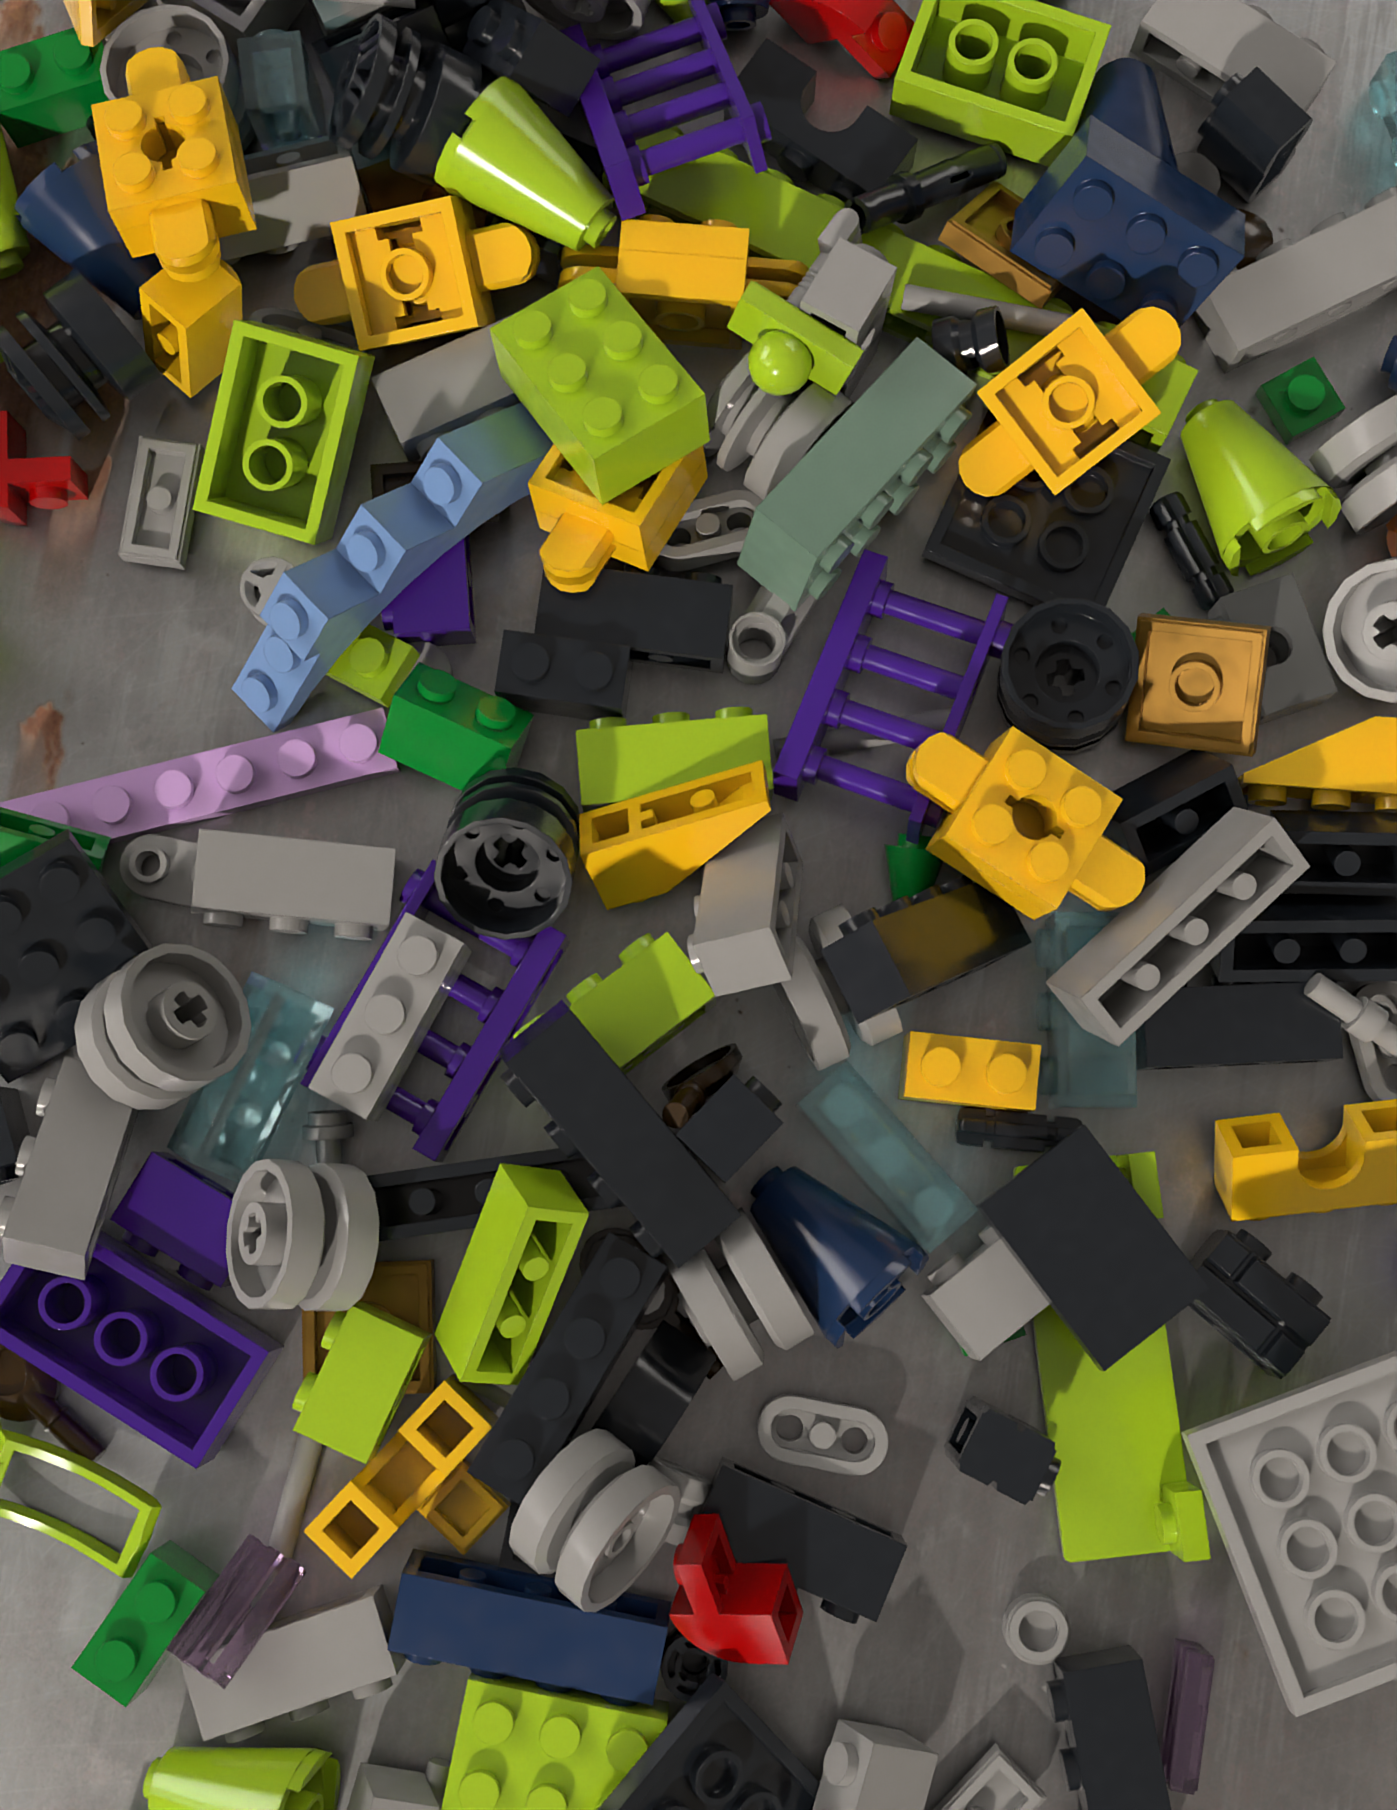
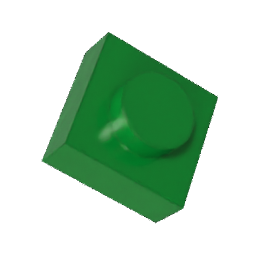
[1255,356,1346,445]

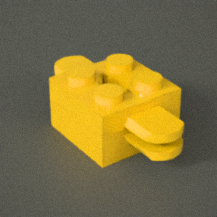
[91,47,257,282]
[294,196,540,351]
[558,214,809,350]
[958,307,1181,497]
[528,444,708,593]
[906,726,1145,920]

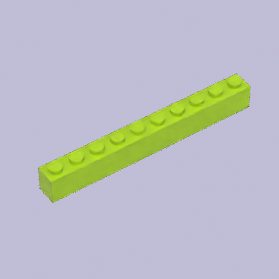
[602,126,1199,453]

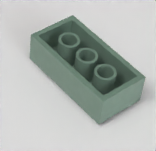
[737,337,977,612]

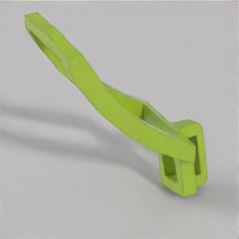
[0,1422,162,1578]

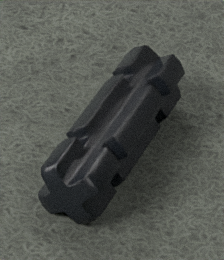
[1150,491,1234,610]
[955,1107,1083,1153]

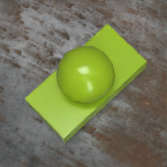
[726,280,864,396]

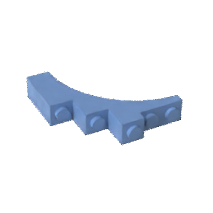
[231,403,554,733]

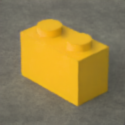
[139,259,243,398]
[898,1031,1041,1113]

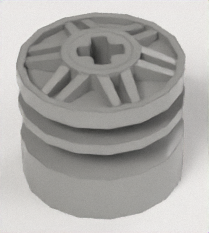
[100,4,259,153]
[703,352,855,500]

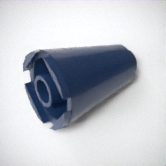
[1074,58,1179,171]
[14,140,163,320]
[750,1166,930,1349]

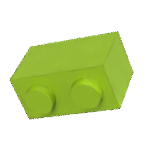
[292,1301,432,1464]

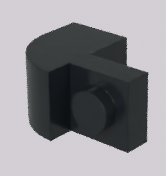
[590,1320,718,1467]

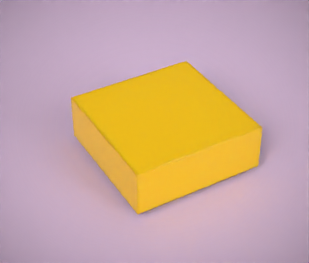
[416,1458,511,1556]

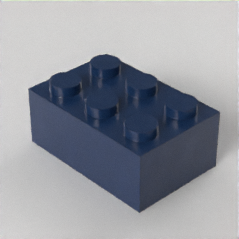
[1010,115,1245,328]

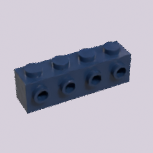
[387,1548,672,1706]

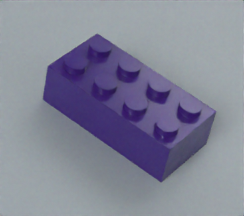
[0,1230,284,1469]

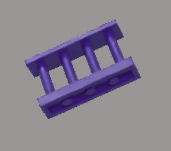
[559,0,772,221]
[773,549,1014,845]
[300,859,570,1162]

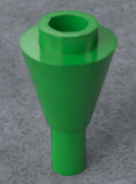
[884,833,943,902]

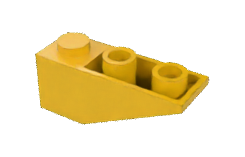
[1238,716,1397,812]

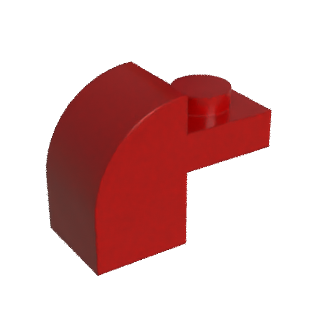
[769,0,914,80]
[0,410,88,526]
[669,1514,804,1665]

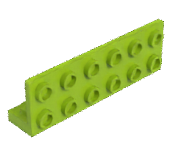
[1013,1151,1211,1562]

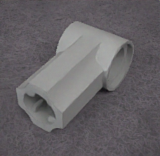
[726,585,817,685]

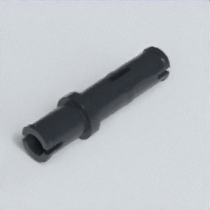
[844,143,1007,235]

